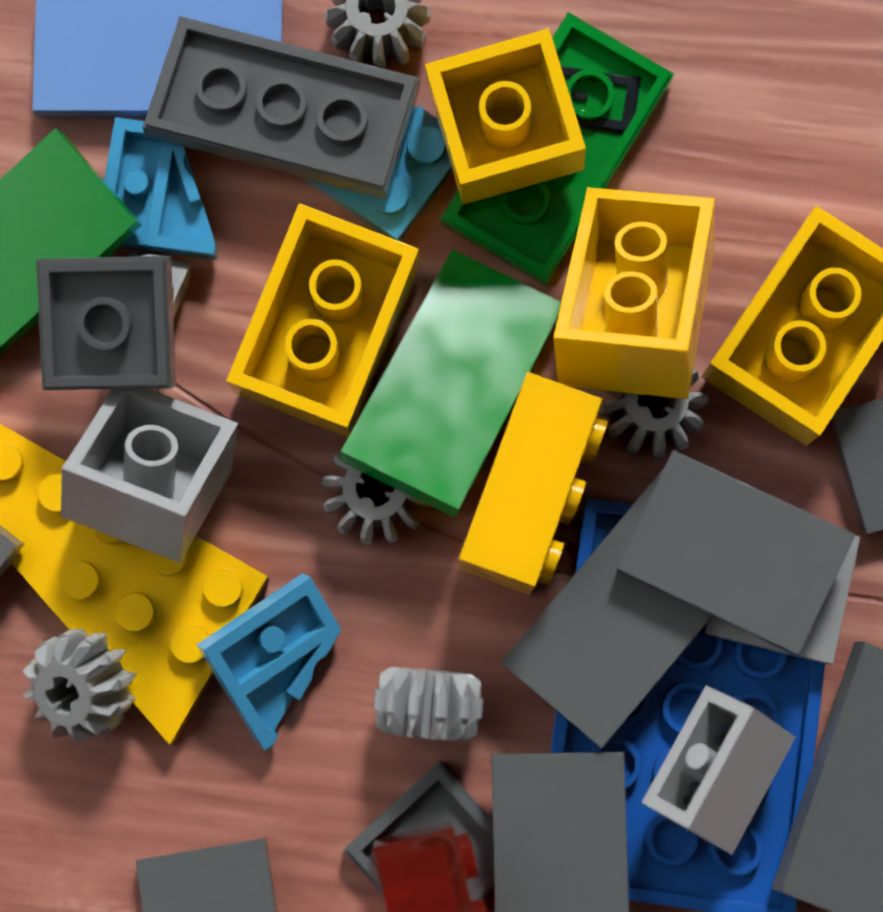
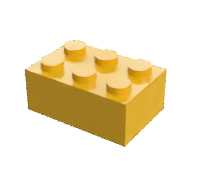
[553,187,715,399]
[226,203,420,437]
[701,205,883,446]
[458,372,608,595]

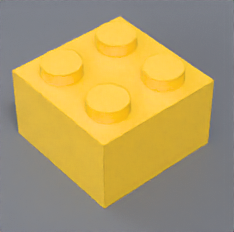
[425,28,586,205]

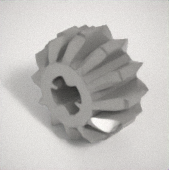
[325,0,430,69]
[599,369,709,459]
[322,452,429,546]
[22,628,137,743]
[373,666,484,741]

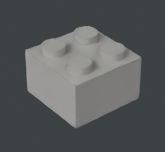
[61,389,238,563]

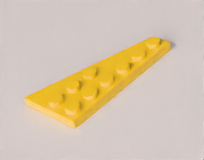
[0,424,270,745]

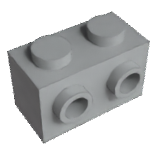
[641,685,796,855]

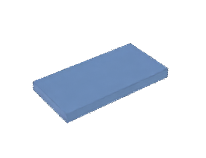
[32,0,284,117]

